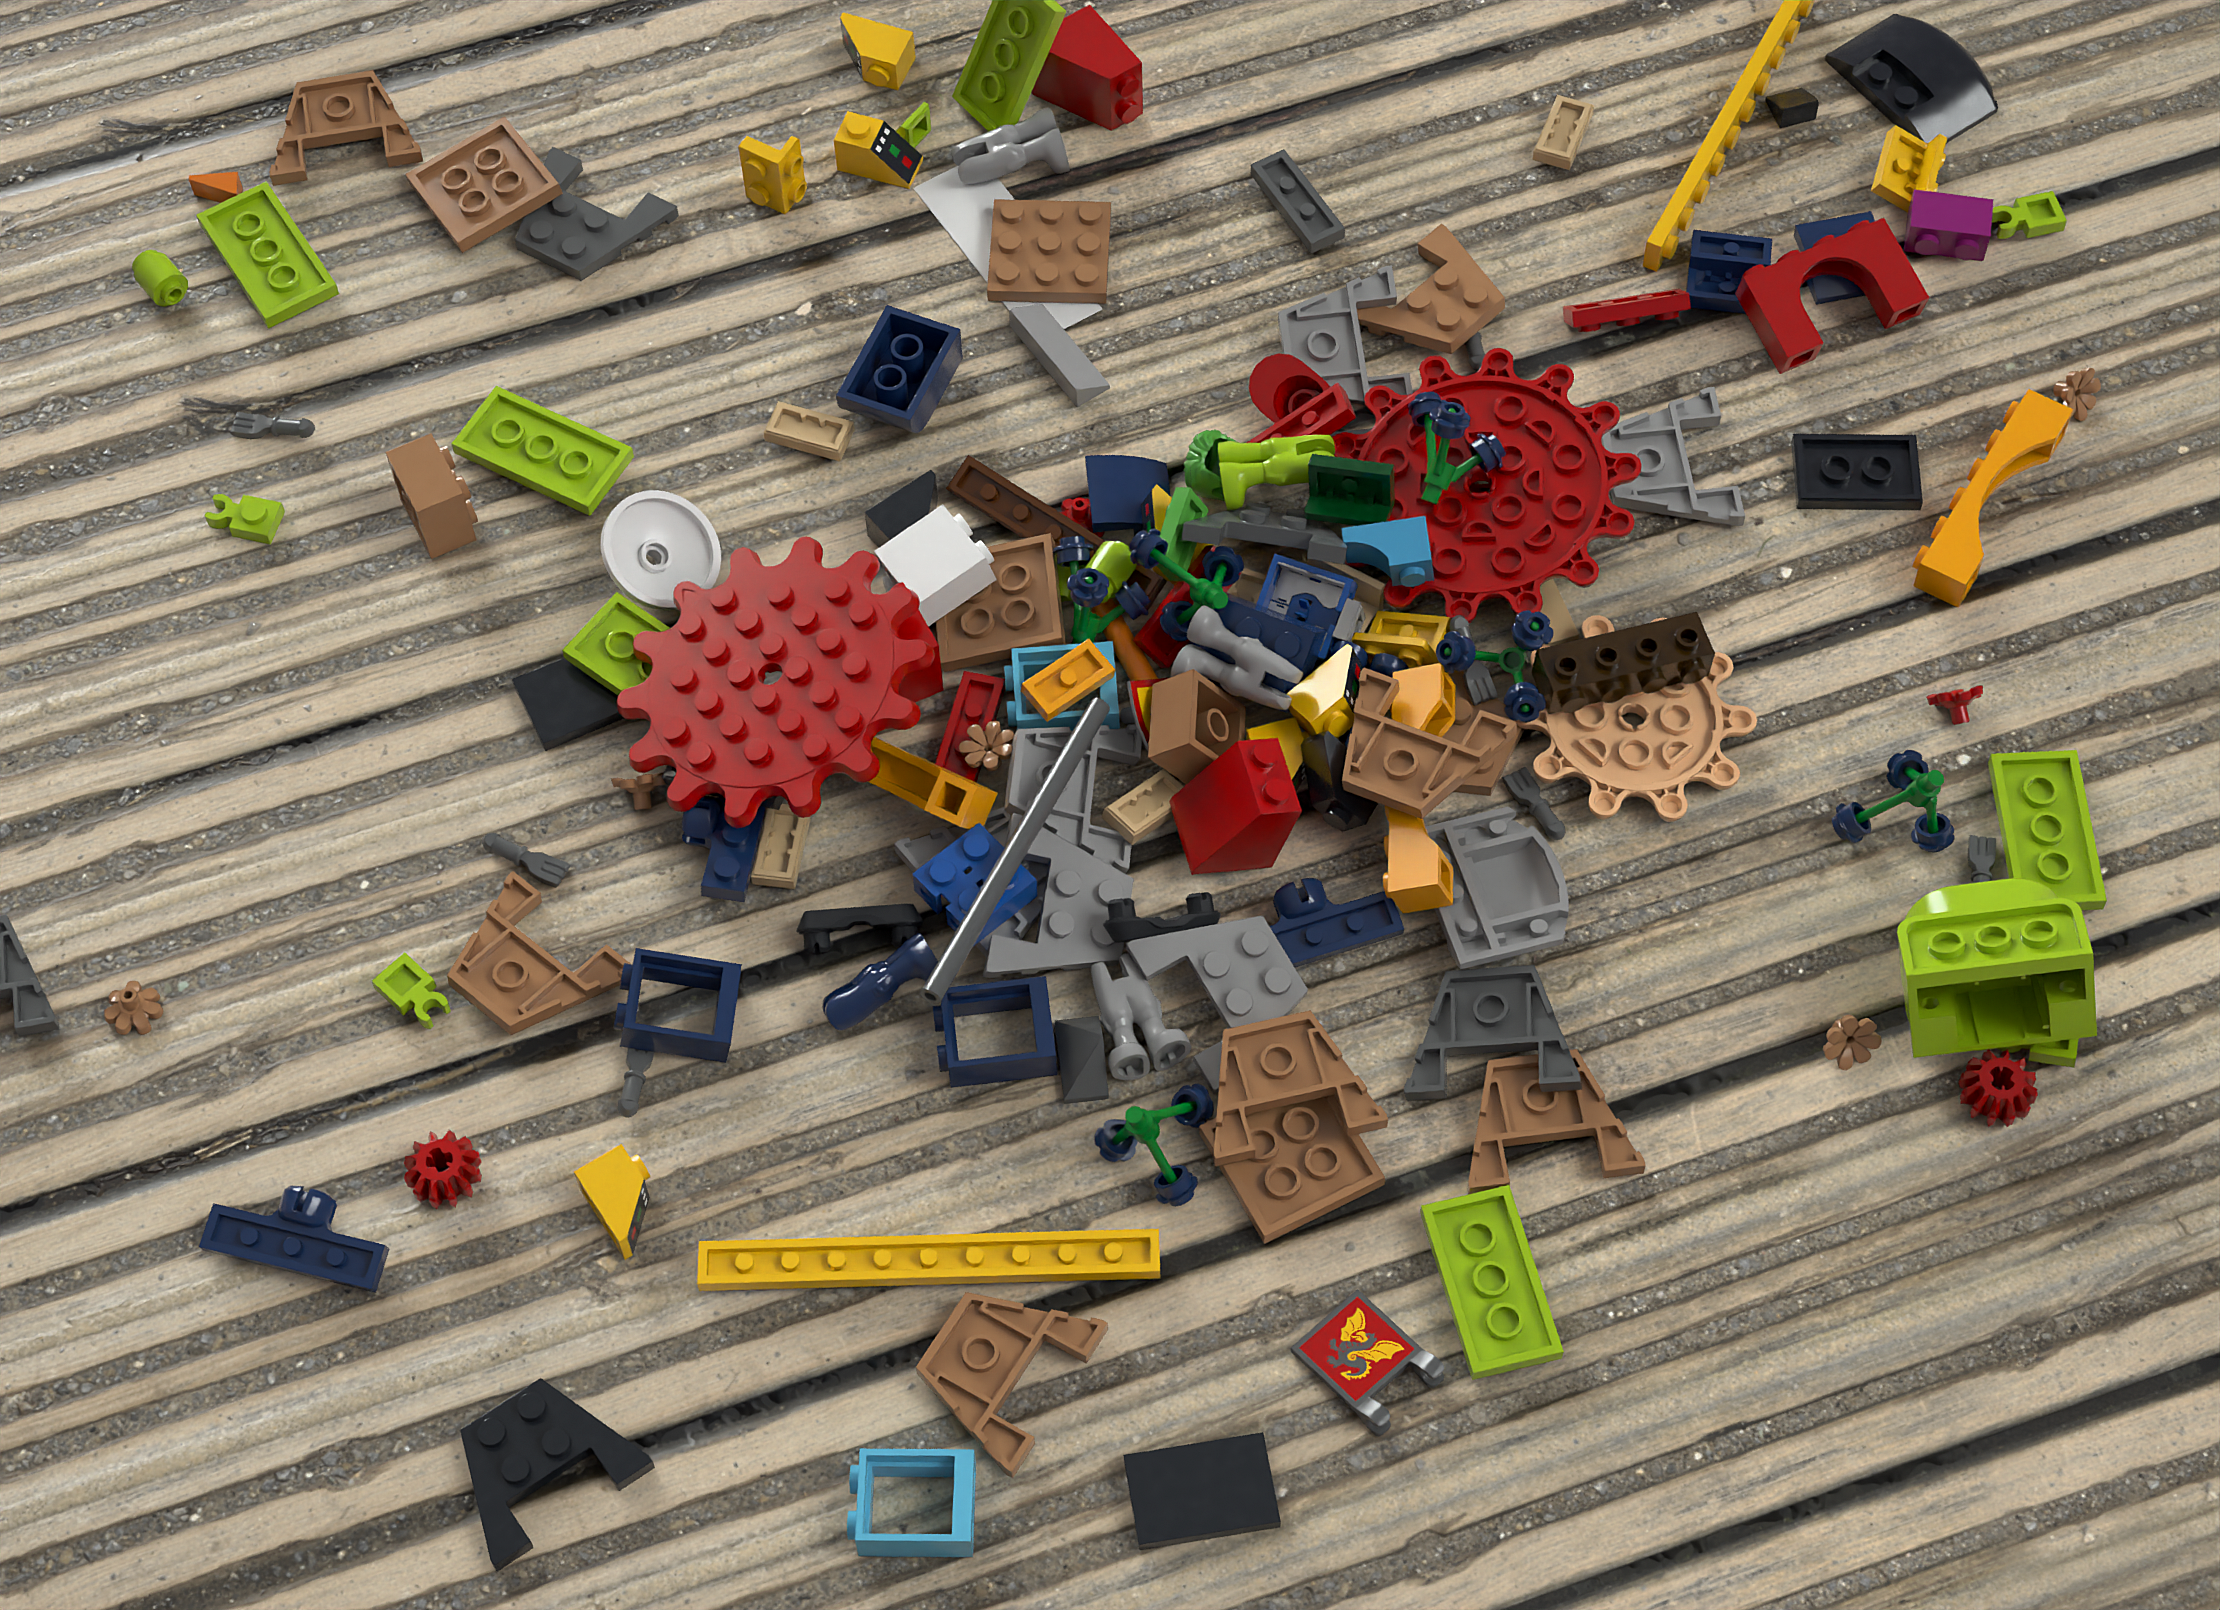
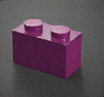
[1904,189,1994,261]

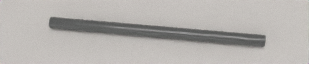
[920,698,1110,1004]

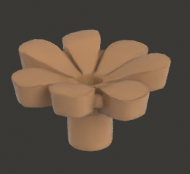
[2053,368,2101,421]
[959,721,1014,772]
[611,772,666,810]
[104,980,163,1035]
[1823,1015,1882,1070]

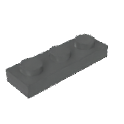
[1250,149,1345,254]

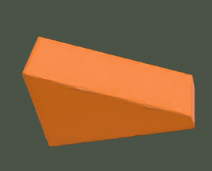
[189,172,243,203]

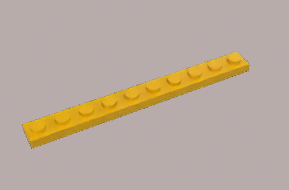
[1643,0,1815,272]
[697,1229,1160,1291]

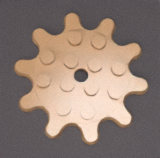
[1514,615,1757,822]

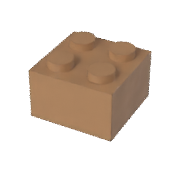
[385,433,478,559]
[1148,669,1246,784]

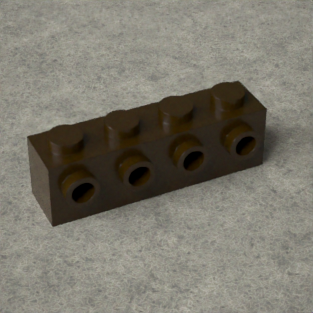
[1531,612,1715,714]

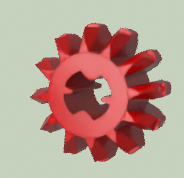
[1958,1049,2038,1127]
[404,1129,482,1209]

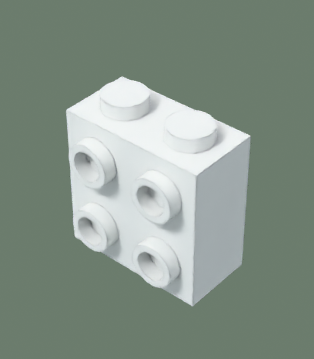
[874,504,997,627]

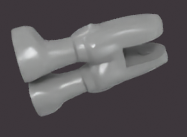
[951,107,1070,184]
[1170,605,1303,710]
[1091,953,1192,1080]

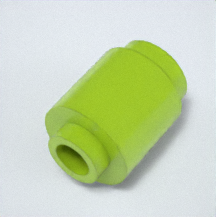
[132,250,188,307]
[1085,541,1137,603]

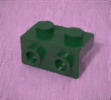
[1304,454,1395,526]

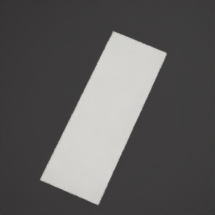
[913,166,1102,329]

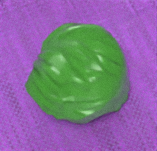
[1184,429,1237,501]

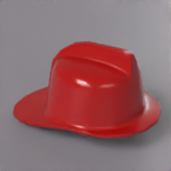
[1249,353,1330,424]

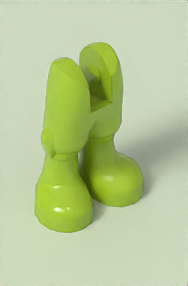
[1218,435,1335,511]

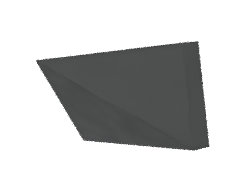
[1055,1016,1109,1104]

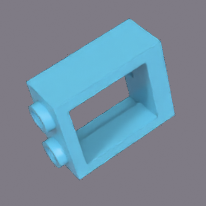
[1004,641,1120,731]
[847,1448,976,1557]

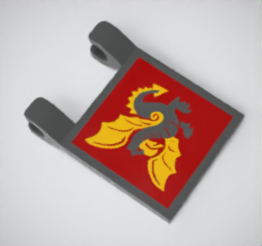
[1291,1289,1444,1436]

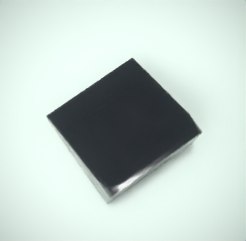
[1765,87,1819,129]

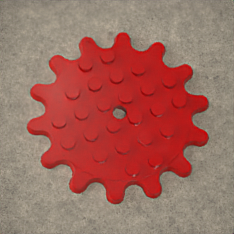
[1332,348,1642,624]
[617,536,935,828]

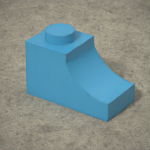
[1341,516,1434,587]

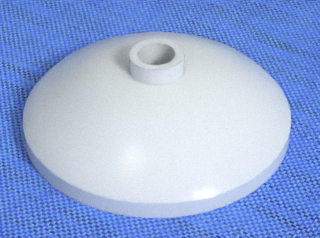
[601,490,721,610]

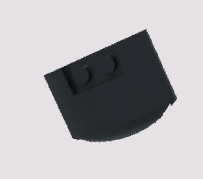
[1825,14,1998,144]

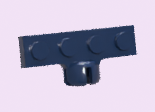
[682,795,766,902]
[1269,878,1405,968]
[199,1186,390,1293]

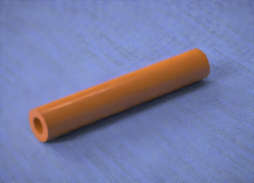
[1091,599,1158,681]

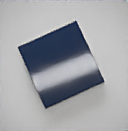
[1794,211,1875,305]
[1686,230,1772,314]
[1085,455,1171,536]

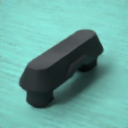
[1103,892,1221,942]
[796,904,924,954]

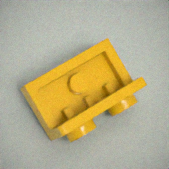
[1871,125,1947,213]
[738,136,807,215]
[1352,611,1451,669]

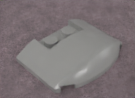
[1426,806,1569,969]

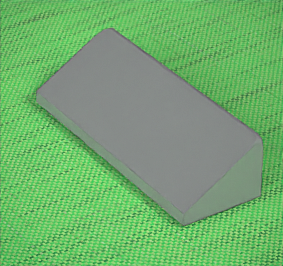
[1009,304,1110,407]

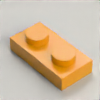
[1021,639,1115,722]

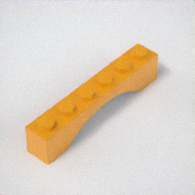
[1912,389,2074,608]
[1383,663,1456,914]
[869,736,998,829]

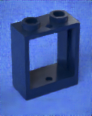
[614,948,742,1063]
[933,976,1057,1088]

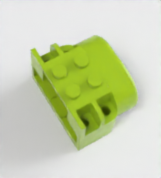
[1897,878,2097,1058]

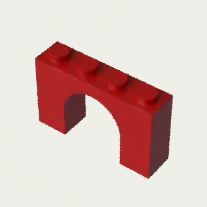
[1735,217,1930,374]

